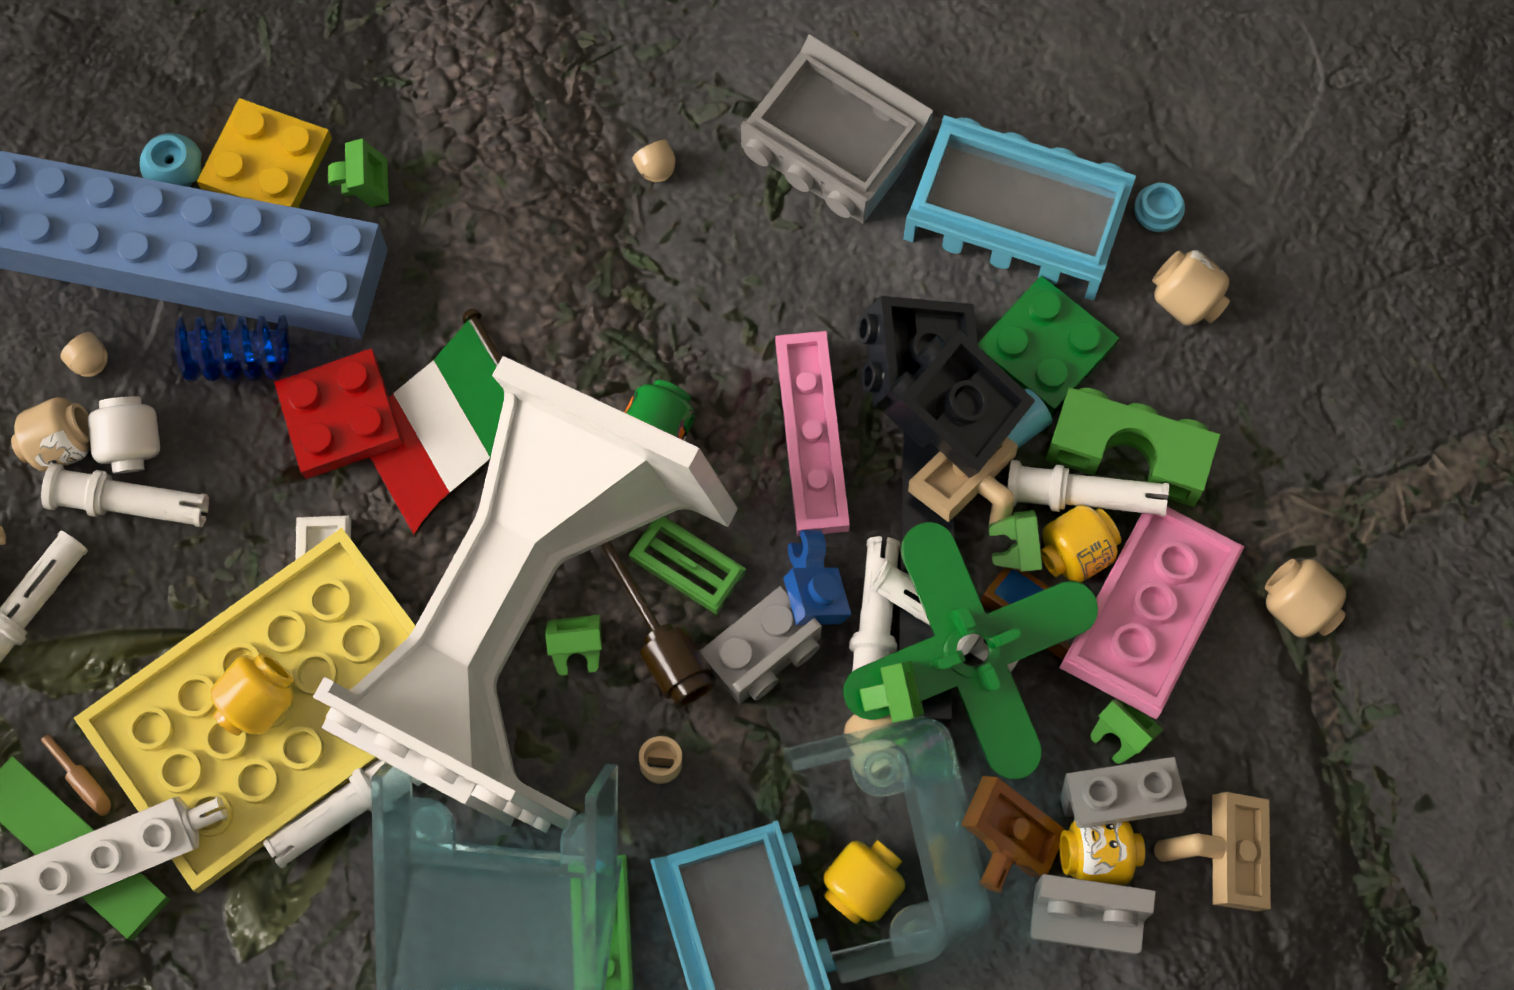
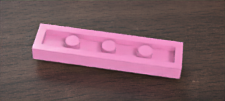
[775,331,850,537]

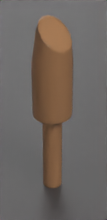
[41,734,111,816]

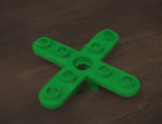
[843,522,1098,779]

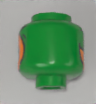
[624,380,696,441]

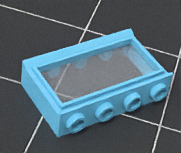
[903,115,1136,301]
[650,820,835,990]

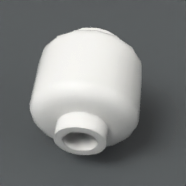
[87,396,160,474]

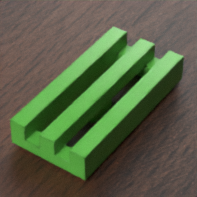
[629,516,746,615]

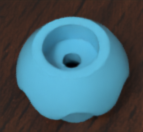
[140,133,202,187]

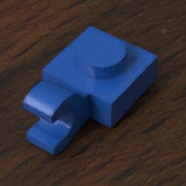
[783,530,851,625]

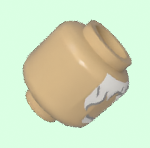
[1152,250,1230,326]
[11,397,91,472]

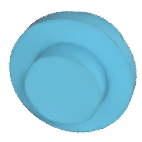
[1134,183,1185,232]

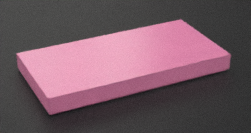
[1059,498,1245,720]

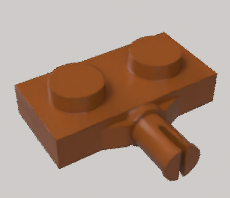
[961,776,1066,893]

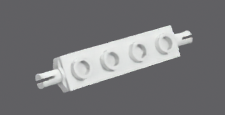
[0,796,228,931]

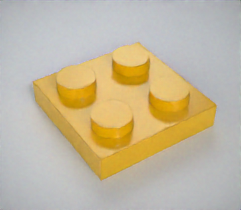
[197,98,332,208]

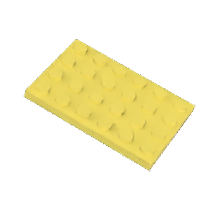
[74,528,415,894]

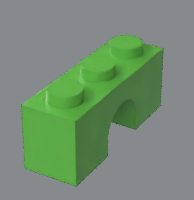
[1045,387,1220,507]

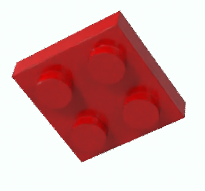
[274,348,404,479]

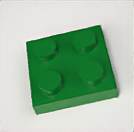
[978,276,1119,416]

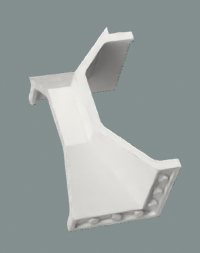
[313,356,738,833]

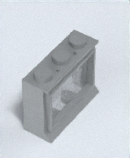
[741,34,933,224]

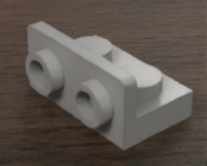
[700,586,822,705]
[1060,757,1187,828]
[1030,874,1156,955]

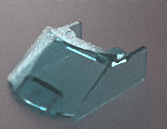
[371,762,622,990]

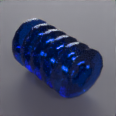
[174,315,290,381]

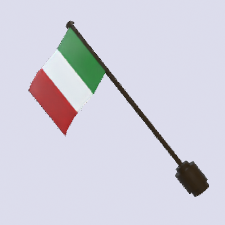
[370,309,714,707]

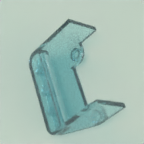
[783,716,990,984]

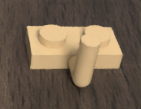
[908,437,1018,535]
[1154,792,1271,911]

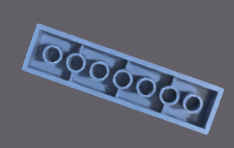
[0,151,388,340]

